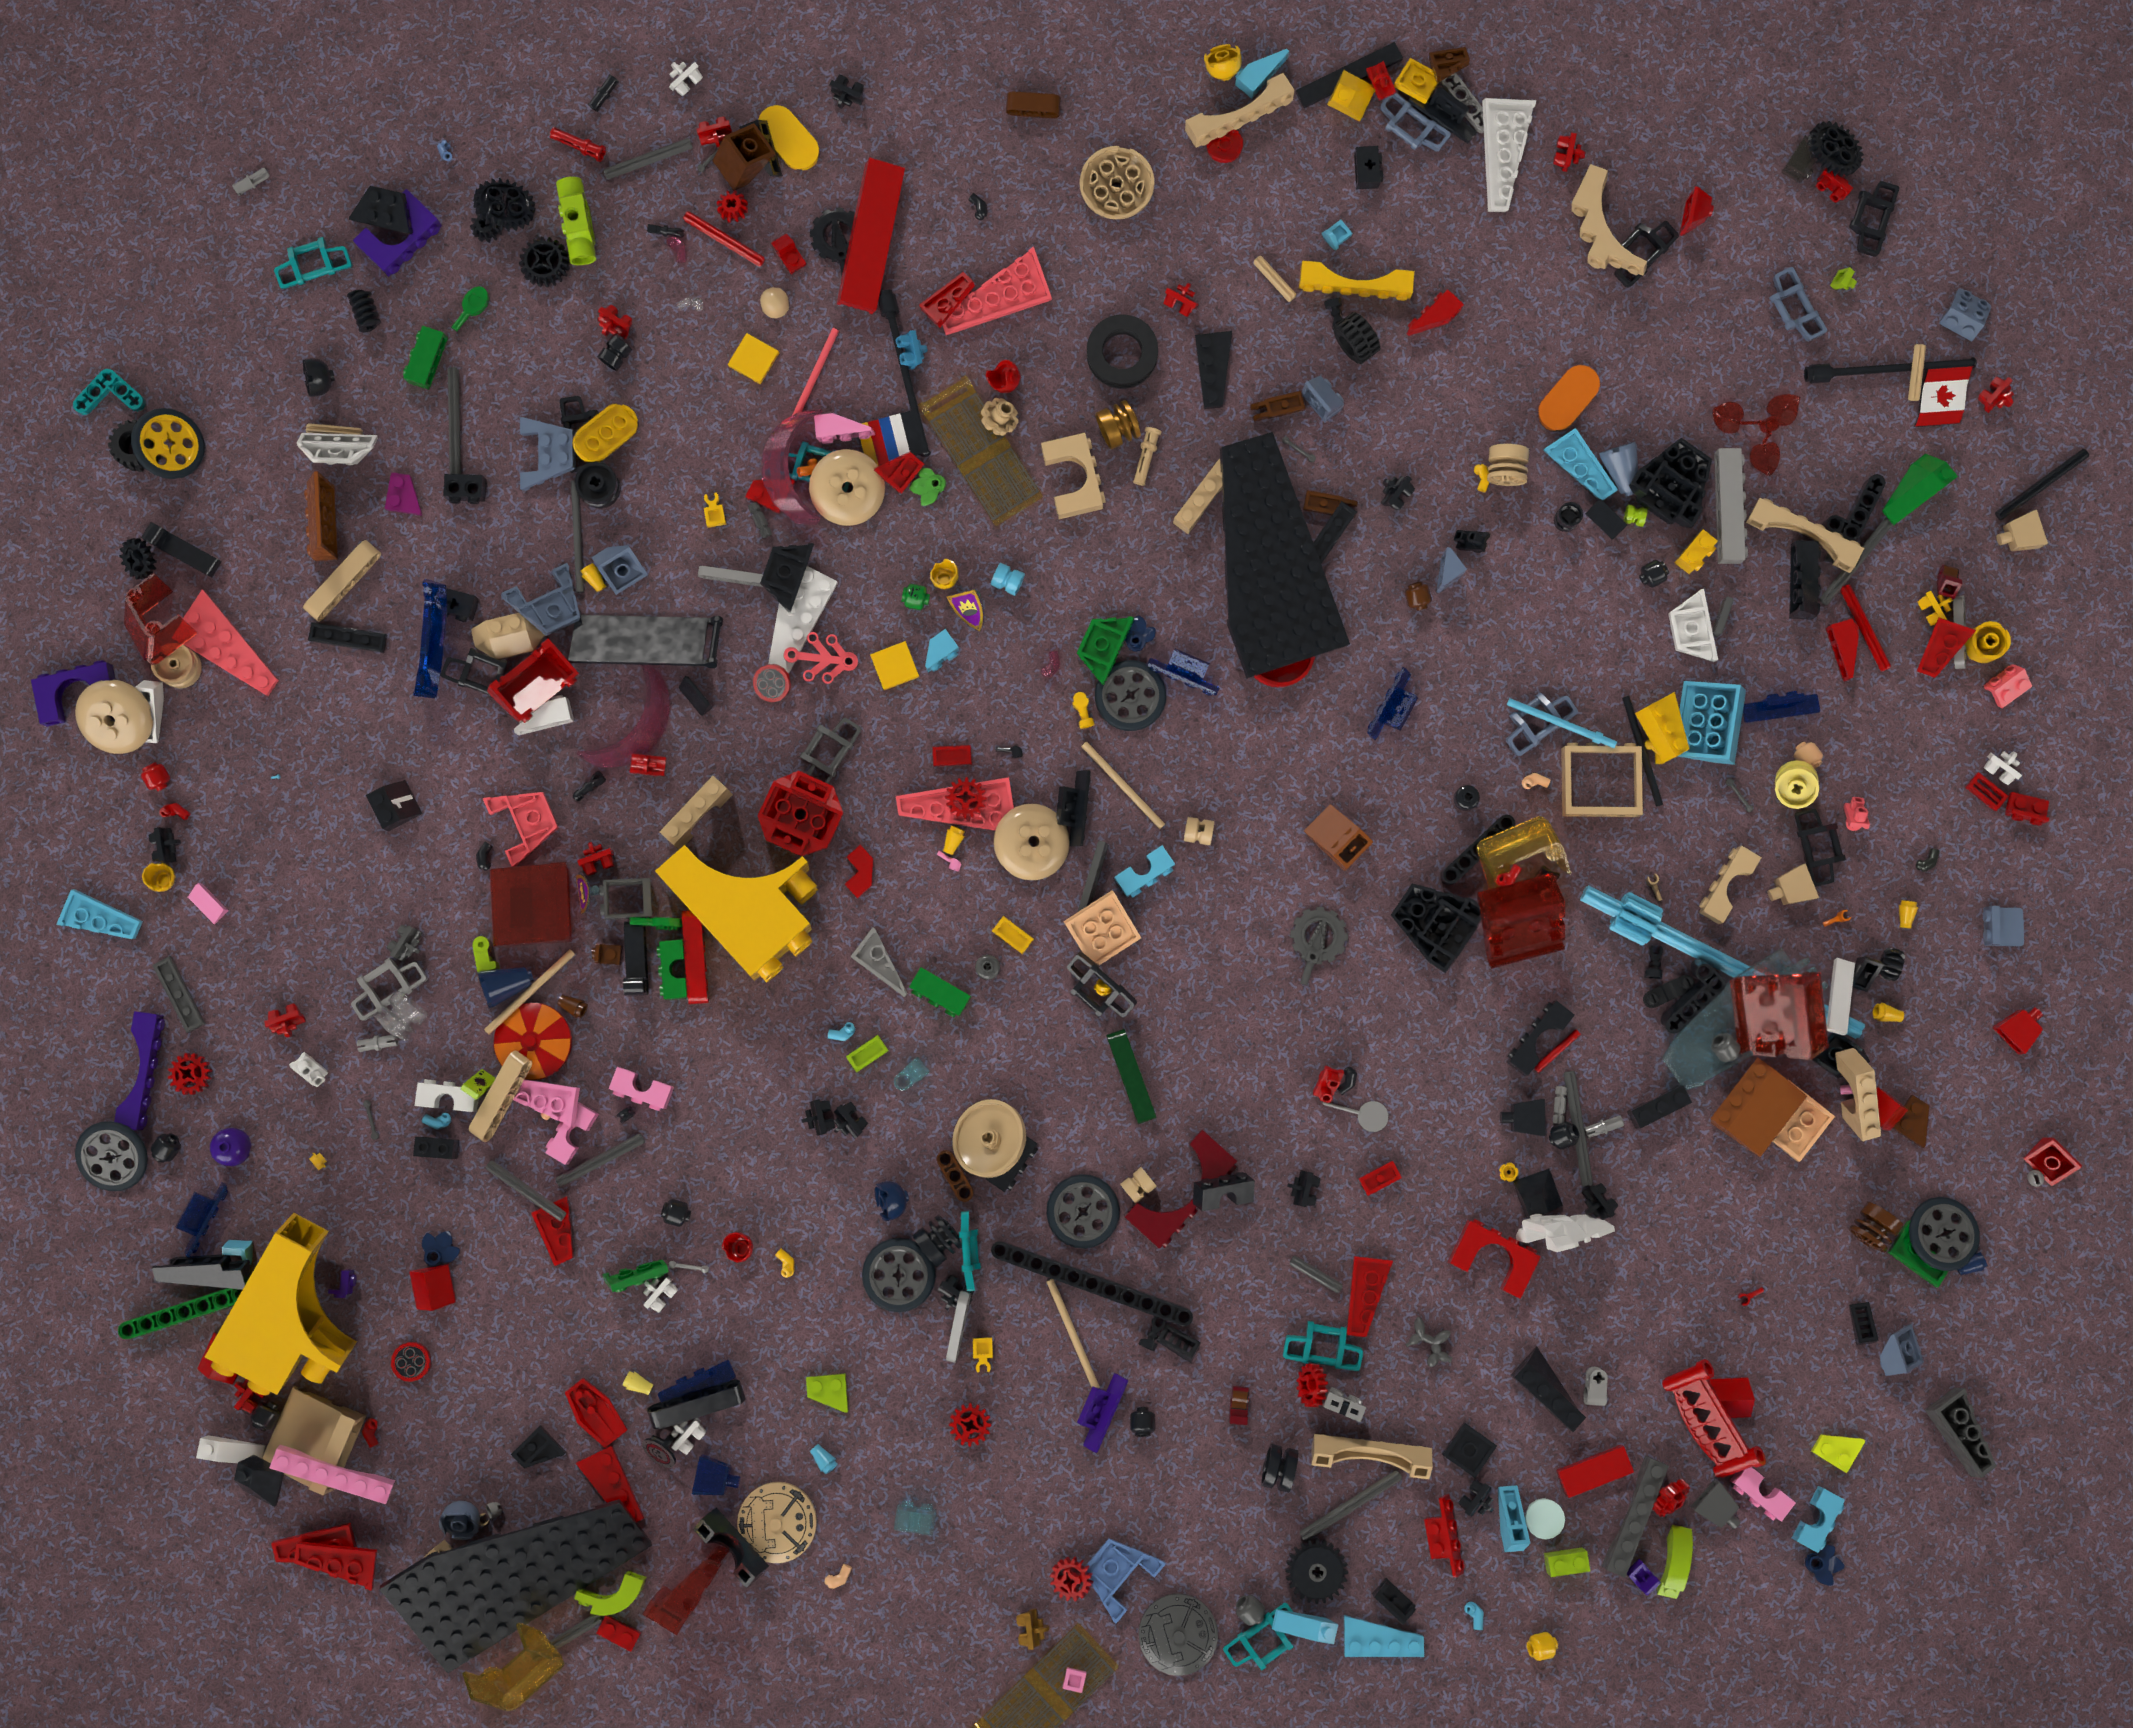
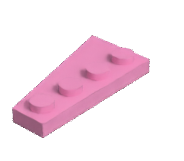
[513,1079,580,1127]

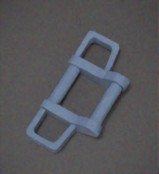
[1380,93,1451,151]
[1769,267,1827,342]
[1506,692,1578,756]

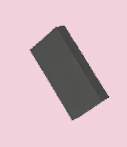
[1712,596,1734,637]

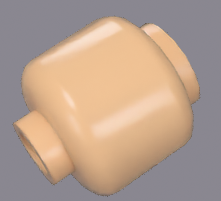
[1794,742,1823,769]

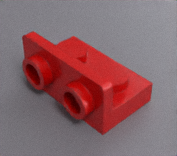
[2005,792,2050,826]

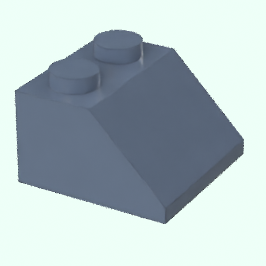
[1302,375,1344,423]

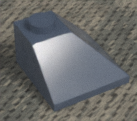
[591,545,648,595]
[1880,1324,1924,1376]

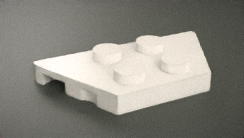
[1668,589,1718,662]

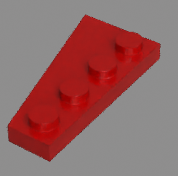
[1346,1256,1393,1337]
[576,1445,645,1522]
[271,1523,357,1562]
[294,1541,378,1591]

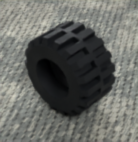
[1333,312,1381,364]
[108,420,162,472]

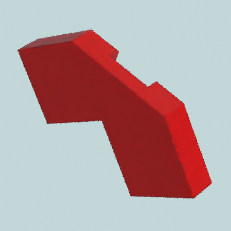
[845,844,874,899]

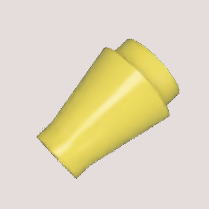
[622,1371,653,1395]

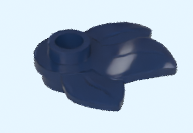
[1125,615,1156,652]
[422,1231,460,1267]
[1805,1545,1845,1586]

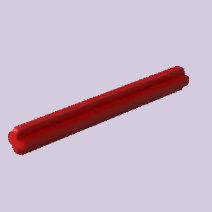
[683,211,765,267]
[1840,584,1891,671]

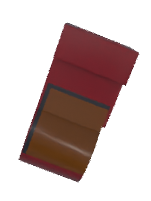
[1937,565,1962,599]
[1229,1386,1249,1425]

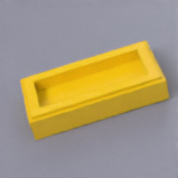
[992,916,1034,955]

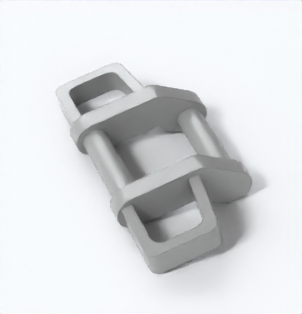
[351,957,428,1021]

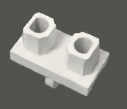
[669,62,703,96]
[1984,751,2022,785]
[289,1052,328,1087]
[643,1276,678,1313]
[671,1418,706,1455]

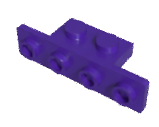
[1077,1373,1128,1453]

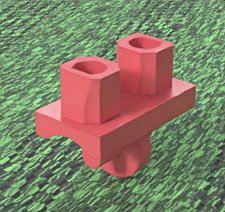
[1843,797,1870,831]

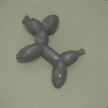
[1405,1317,1453,1367]

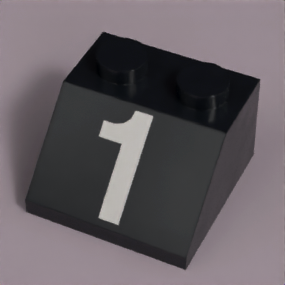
[366,780,423,831]

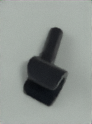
[996,746,1023,758]

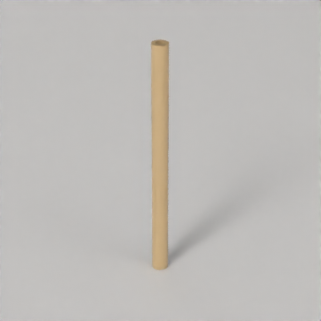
[1081,742,1165,829]
[484,949,575,1035]
[1046,1279,1100,1388]

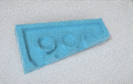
[1543,428,1618,501]
[56,889,143,939]
[1344,1615,1424,1657]

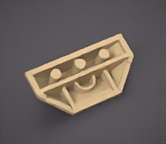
[471,613,545,660]

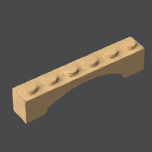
[1185,73,1294,148]
[1746,498,1864,573]
[1311,1434,1433,1479]

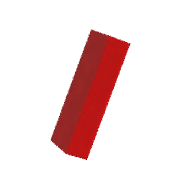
[1556,1445,1634,1498]

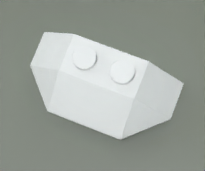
[297,433,378,465]

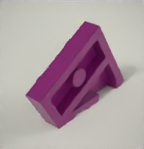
[384,472,422,516]

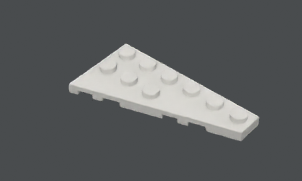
[1482,98,1537,212]
[768,566,838,673]

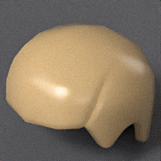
[760,287,789,318]

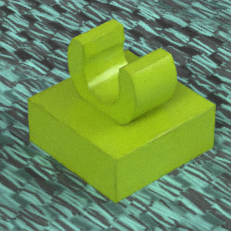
[1830,267,1857,290]

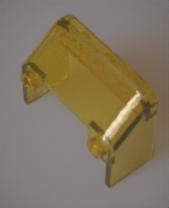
[1477,816,1572,903]
[462,1623,564,1711]

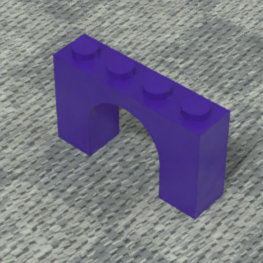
[353,189,442,277]
[31,660,116,727]

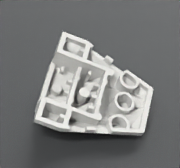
[1516,1214,1615,1252]

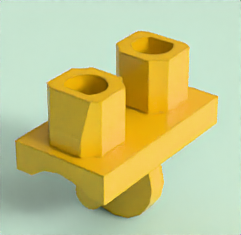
[1917,591,1953,626]

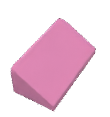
[188,883,229,924]

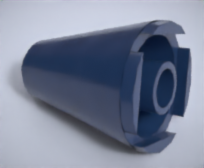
[477,967,534,1008]

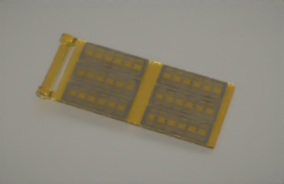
[918,375,1043,526]
[970,1623,1118,1728]

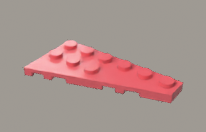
[896,777,1014,831]

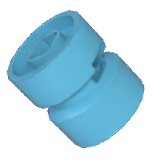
[991,563,1025,596]

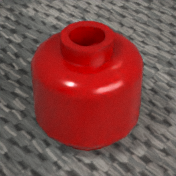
[141,762,171,792]

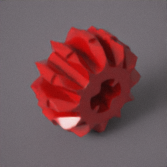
[717,190,748,223]

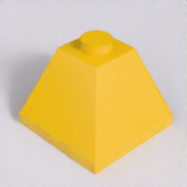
[1327,70,1374,121]

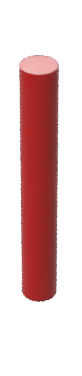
[1534,1029,1581,1073]

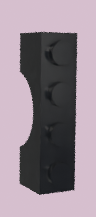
[1507,1000,1575,1076]
[693,1507,769,1588]

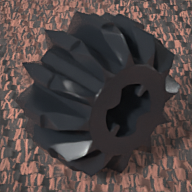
[470,214,502,243]
[1878,947,1905,981]

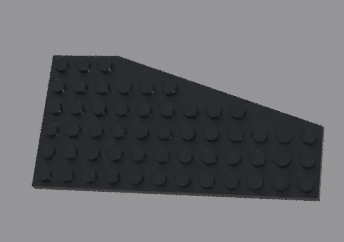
[1220,432,1350,679]
[380,1499,652,1674]

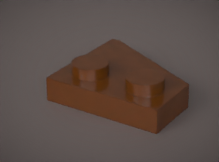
[1429,47,1470,82]

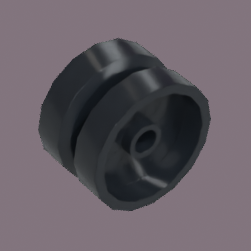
[575,462,621,509]
[1261,1444,1299,1493]

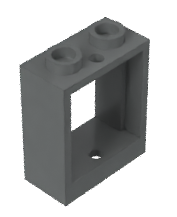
[599,878,652,920]

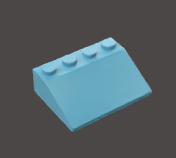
[1679,681,1746,765]

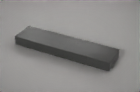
[1078,840,1109,912]
[152,956,206,1033]

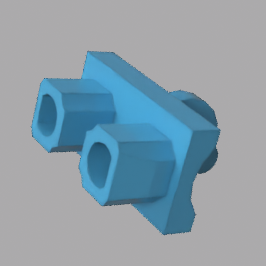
[896,330,928,370]

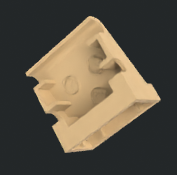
[262,1386,366,1495]

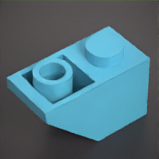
[925,629,959,672]

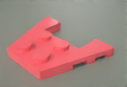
[483,792,559,867]

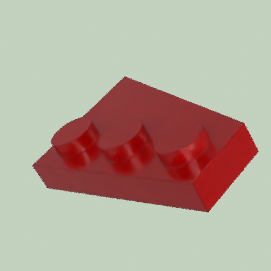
[919,272,975,328]

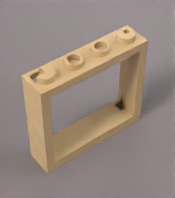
[1561,743,1643,817]

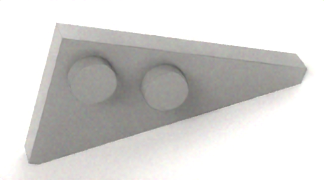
[851,927,908,997]

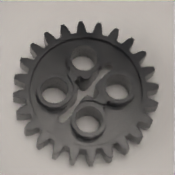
[1807,121,1864,177]
[473,178,536,232]

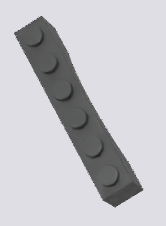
[1602,1455,1669,1578]

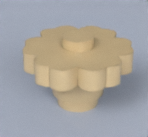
[981,398,1018,436]

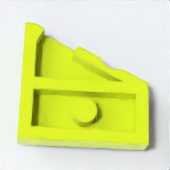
[1811,1434,1865,1473]

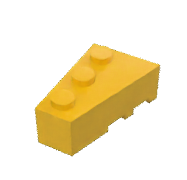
[1635,692,1689,763]

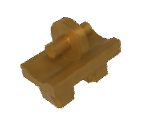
[1016,1609,1050,1650]

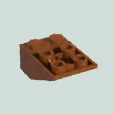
[1304,804,1373,871]

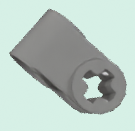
[1583,1366,1608,1406]

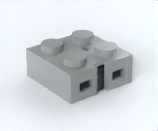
[1322,1387,1366,1422]

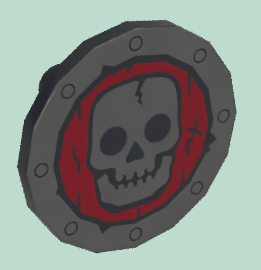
[642,1433,676,1468]

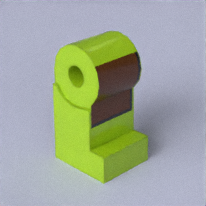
[473,936,500,972]

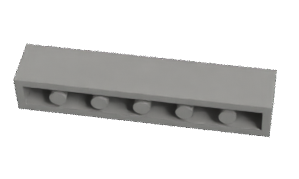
[1714,448,1748,564]

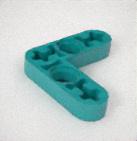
[73,369,146,415]

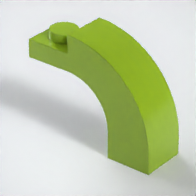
[1657,1525,1693,1599]
[574,1571,647,1616]

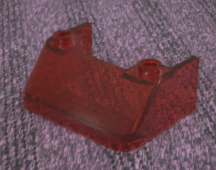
[124,572,198,665]

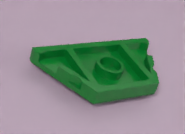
[1077,616,1135,685]

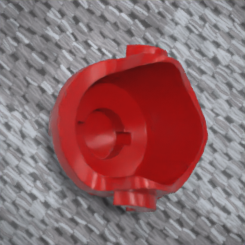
[986,360,1021,393]

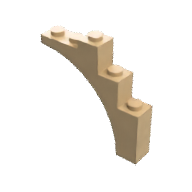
[1572,164,1647,275]

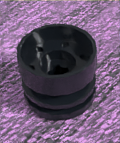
[912,1214,962,1267]

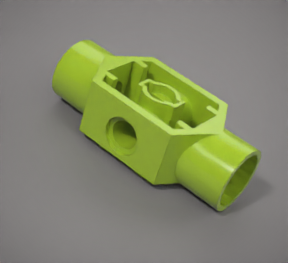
[556,177,596,265]

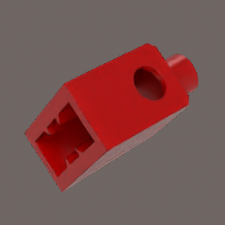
[1992,1007,2043,1054]

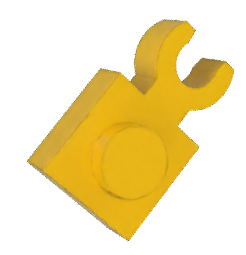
[704,492,726,528]
[973,1337,993,1372]

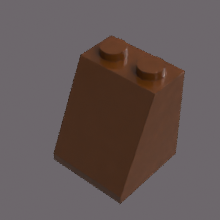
[713,123,776,191]

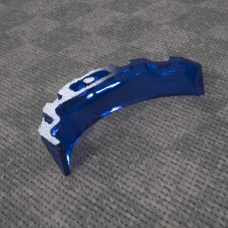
[413,579,447,698]

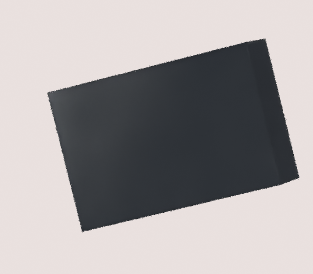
[1852,956,1884,992]

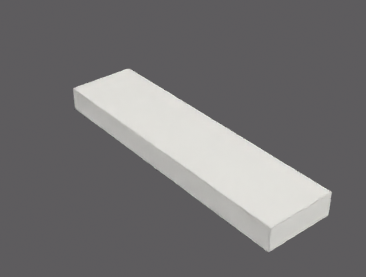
[1826,958,1855,1035]

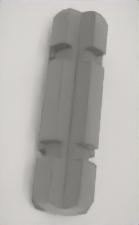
[1553,1086,1567,1124]

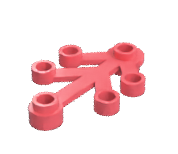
[783,632,858,684]

